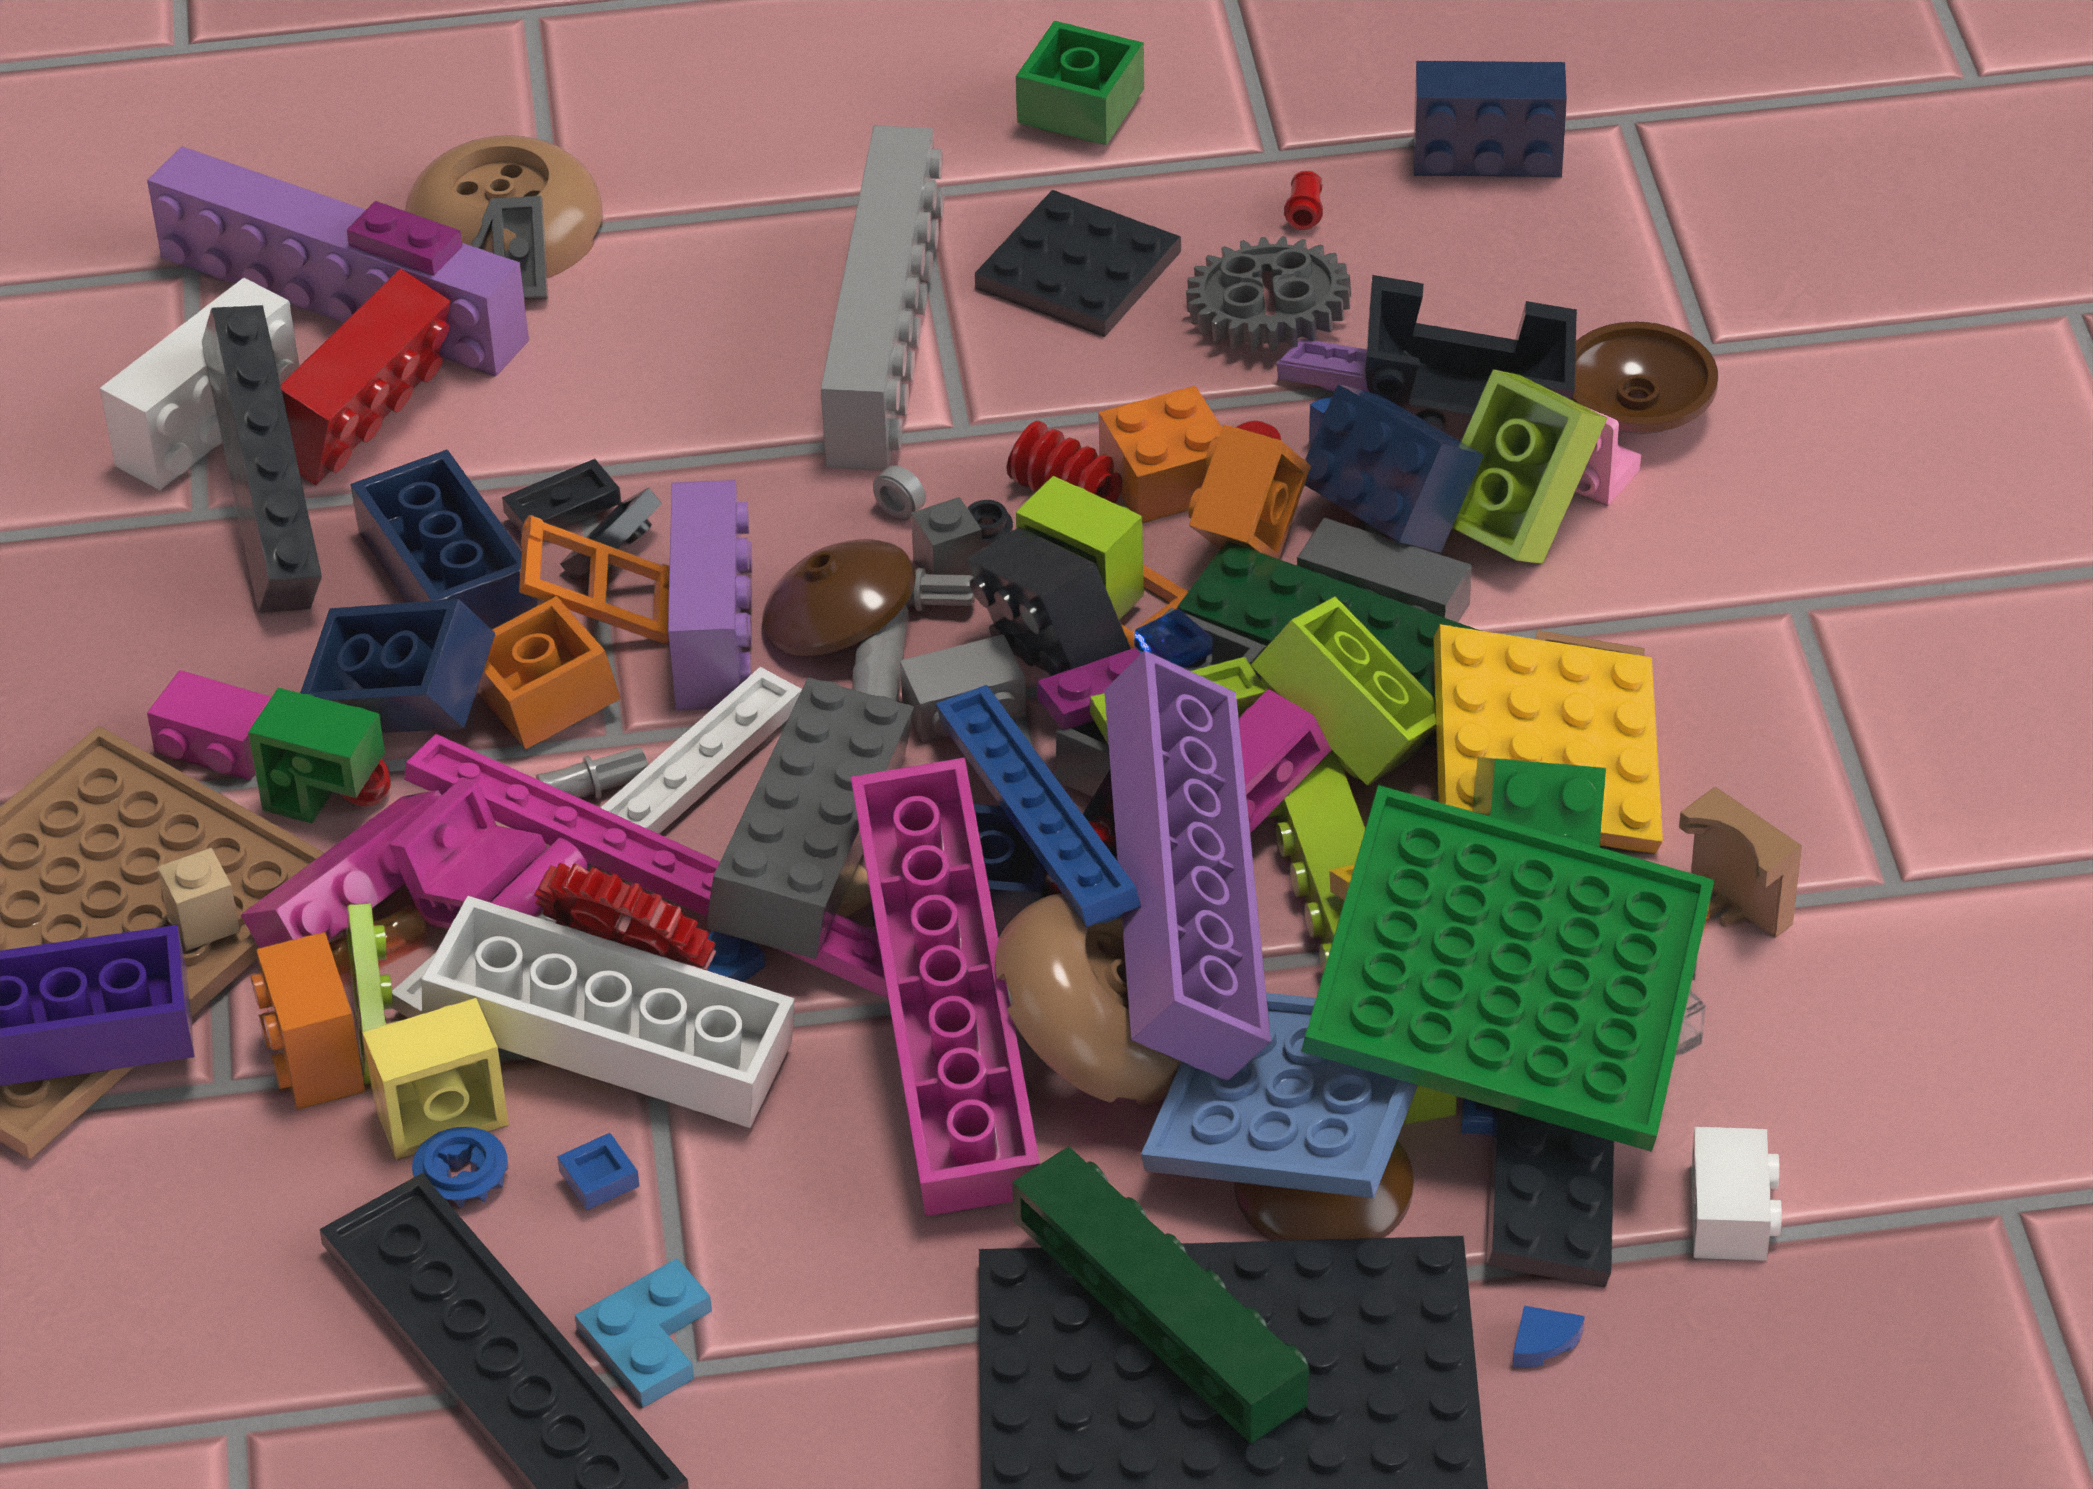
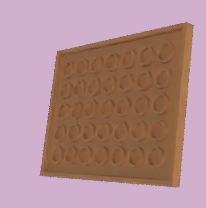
[0,726,324,1160]

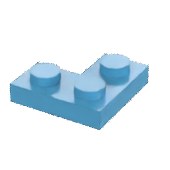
[575,1258,712,1408]

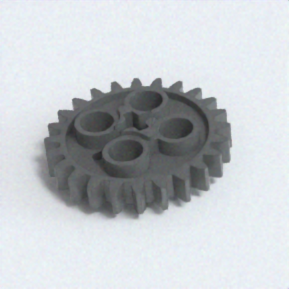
[1186,236,1352,352]

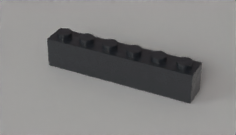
[201,305,322,613]

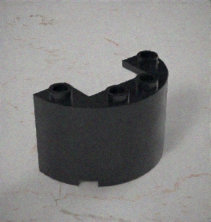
[1365,275,1577,441]

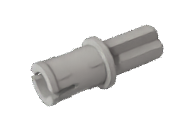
[905,568,976,611]
[536,748,648,799]

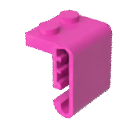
[388,777,588,929]

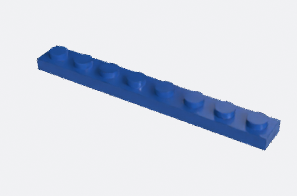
[936,685,1141,927]

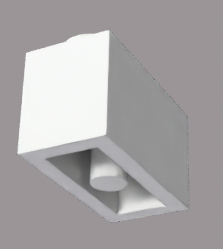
[1690,1127,1782,1261]

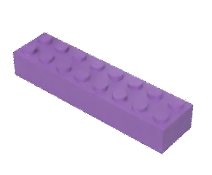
[147,146,529,376]
[1104,650,1271,1081]

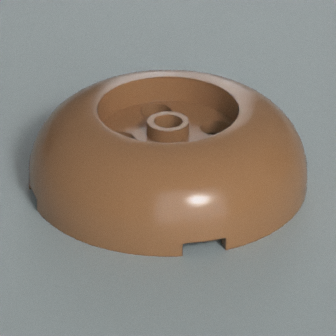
[405,135,603,278]
[995,893,1182,1106]

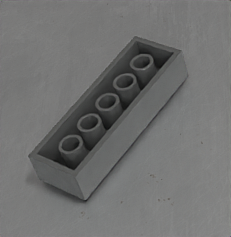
[706,677,914,959]

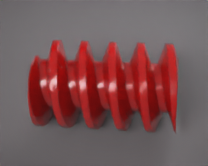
[1006,420,1123,503]

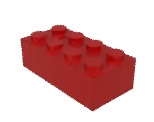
[280,268,451,485]

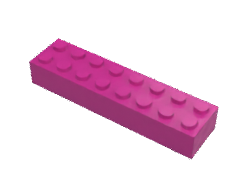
[851,757,1040,1216]

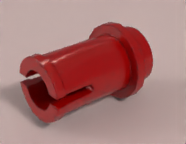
[1284,171,1323,230]

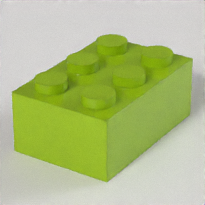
[1452,369,1607,564]
[1251,597,1436,785]

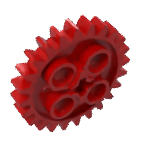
[534,863,716,971]

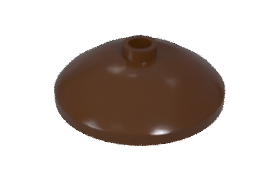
[1572,321,1718,434]
[762,539,916,656]
[1234,1140,1414,1241]

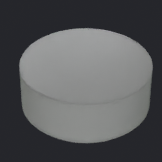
[873,465,926,519]

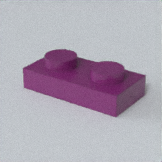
[347,201,462,276]
[1037,648,1141,731]

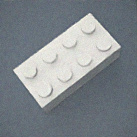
[100,278,300,490]

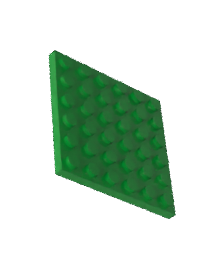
[1301,785,1715,1152]

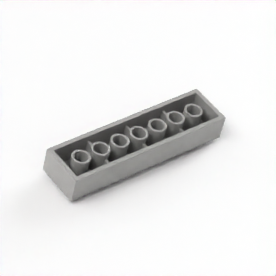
[821,125,945,470]

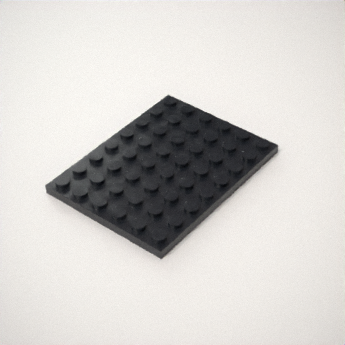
[979,1236,1488,1489]

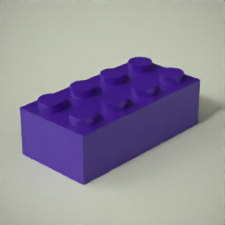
[0,925,195,1086]

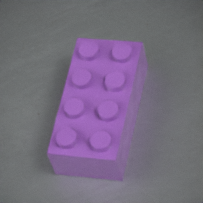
[668,480,753,710]

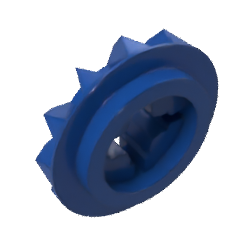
[412,1127,509,1208]

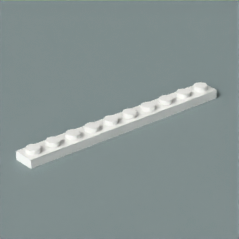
[392,667,802,1018]

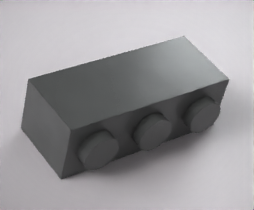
[1297,518,1472,622]

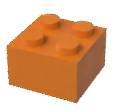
[1098,385,1222,523]
[1188,424,1311,559]
[477,596,621,750]
[251,932,365,1110]

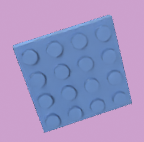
[1141,993,1418,1198]

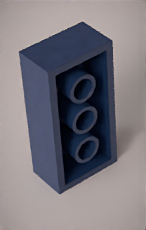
[350,449,538,630]

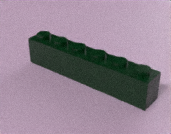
[1012,1146,1310,1443]

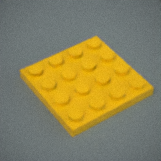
[1434,624,1663,854]

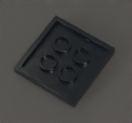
[974,190,1181,337]

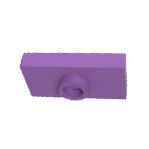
[1276,339,1369,392]

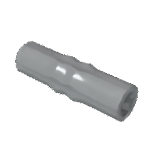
[852,605,909,702]

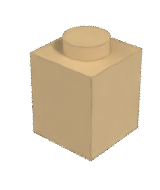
[157,848,240,951]

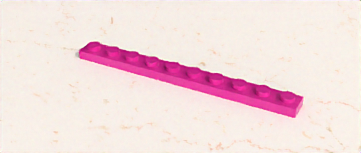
[404,734,888,999]

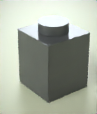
[911,497,982,576]

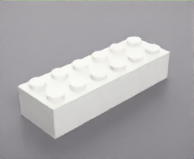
[421,896,795,1128]

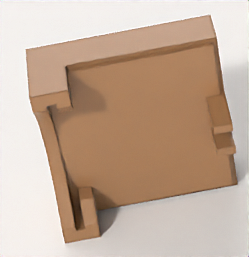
[1679,786,1802,938]

